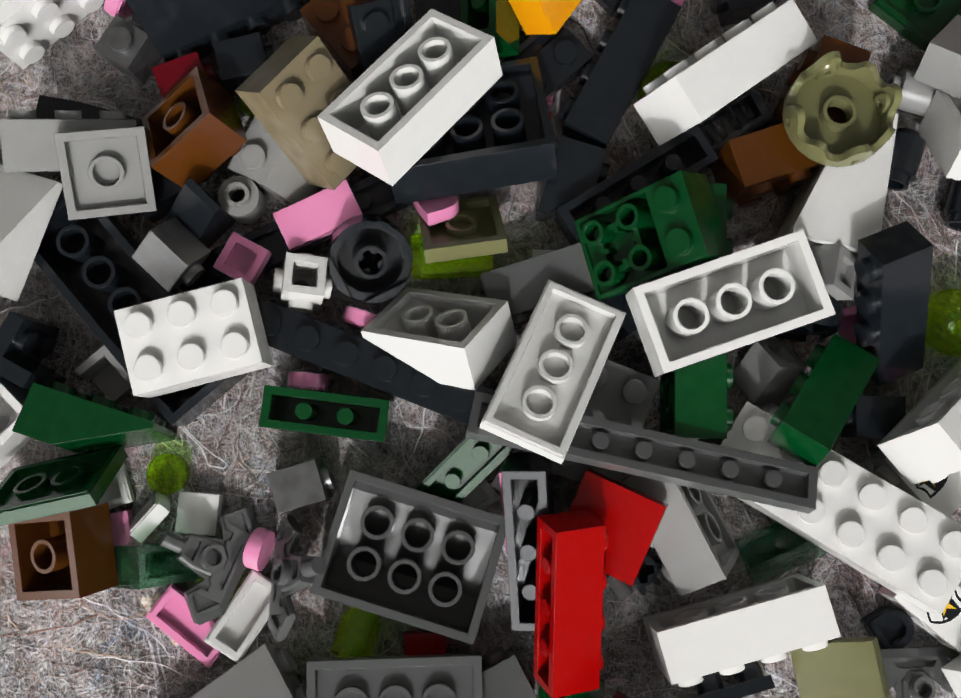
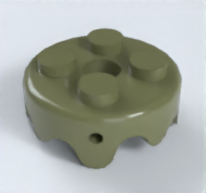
[782,51,903,167]

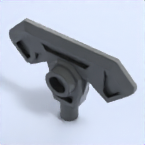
[159,506,259,625]
[268,515,326,642]
[880,646,959,698]

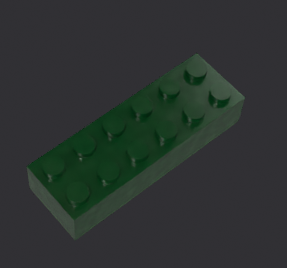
[660,183,734,439]

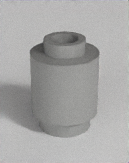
[887,68,937,117]
[218,176,266,224]

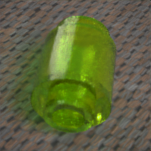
[330,606,382,657]

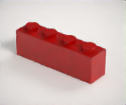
[534,509,609,698]

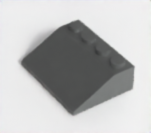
[309,469,506,645]

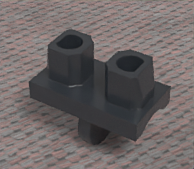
[693,661,775,698]

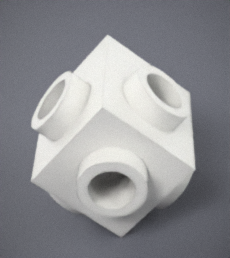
[272,252,333,315]

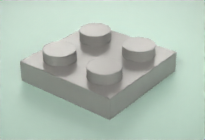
[53,126,157,220]

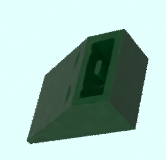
[574,170,731,300]
[12,380,177,453]

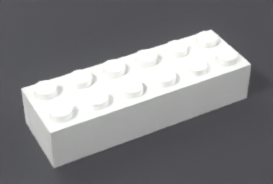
[720,401,961,615]

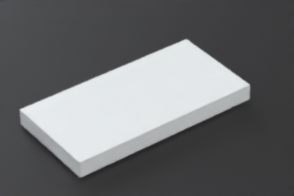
[479,279,626,464]

